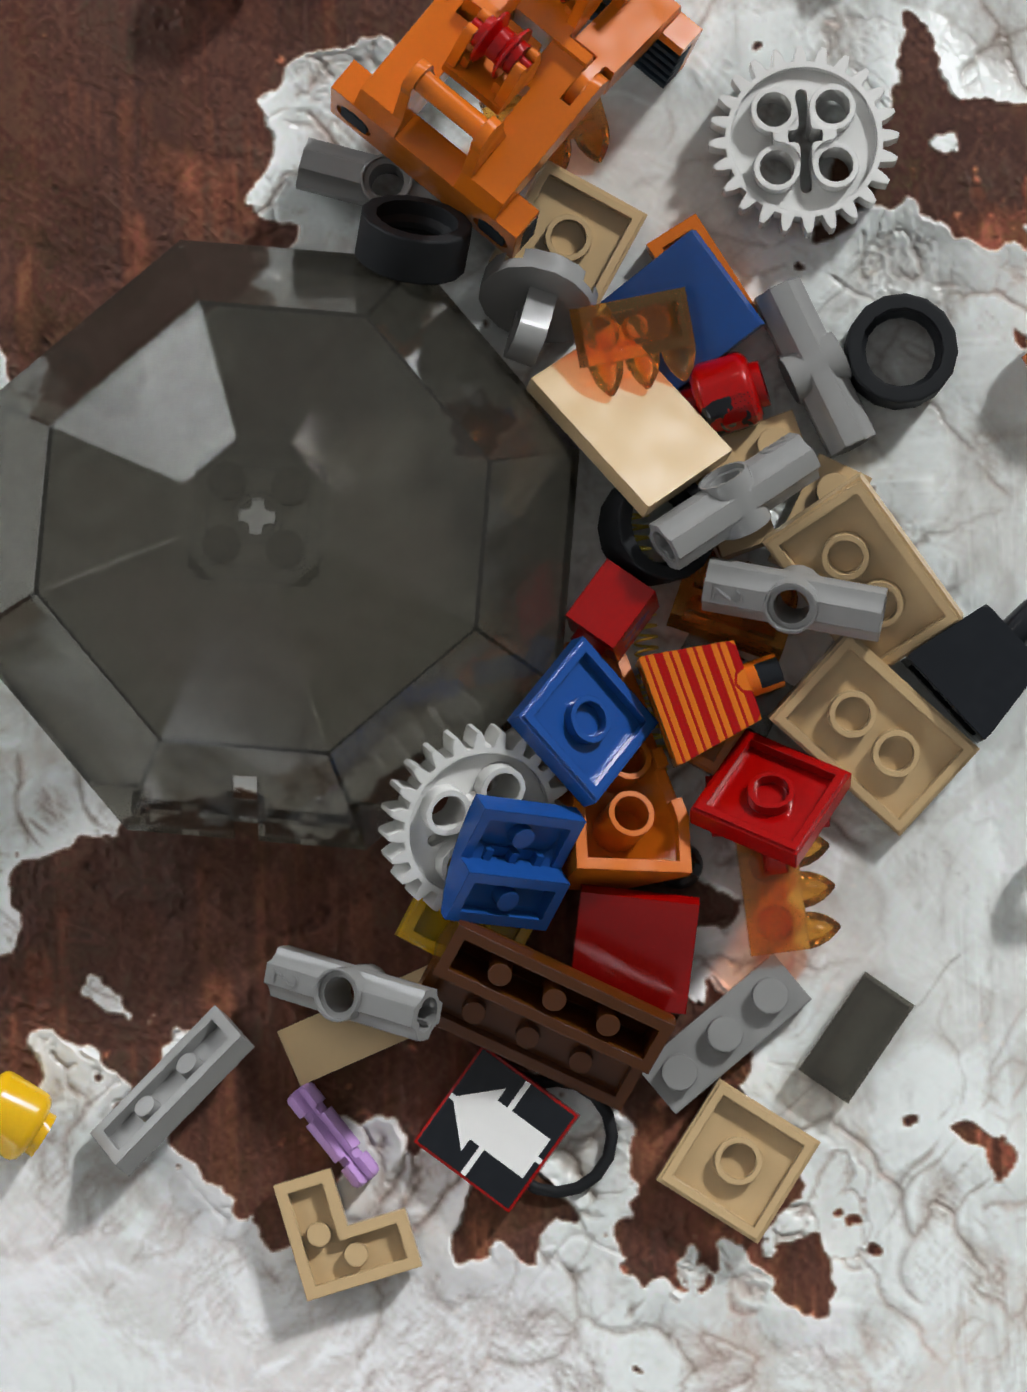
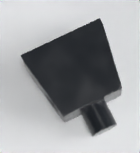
[901,600,1027,743]

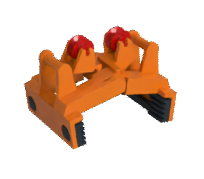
[331,0,703,258]

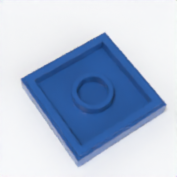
[601,230,765,391]
[507,636,659,807]

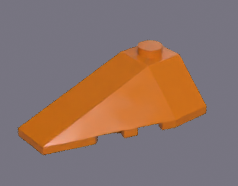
[557,642,692,890]

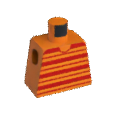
[635,640,786,768]

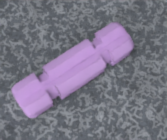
[287,1082,379,1188]

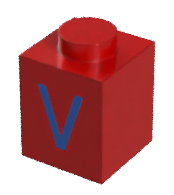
[565,558,660,663]

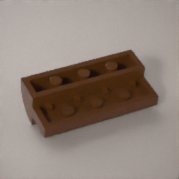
[418,920,676,1111]

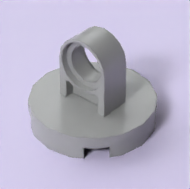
[478,249,598,367]

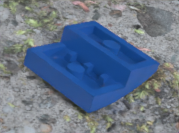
[441,794,586,931]

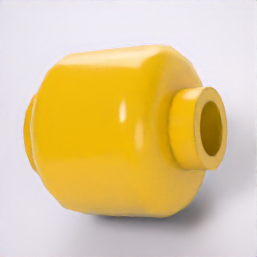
[0,1071,57,1160]

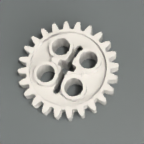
[708,45,899,238]
[378,723,568,912]

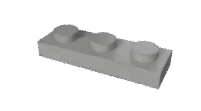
[642,954,812,1114]
[90,1005,255,1176]

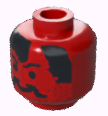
[680,352,771,437]

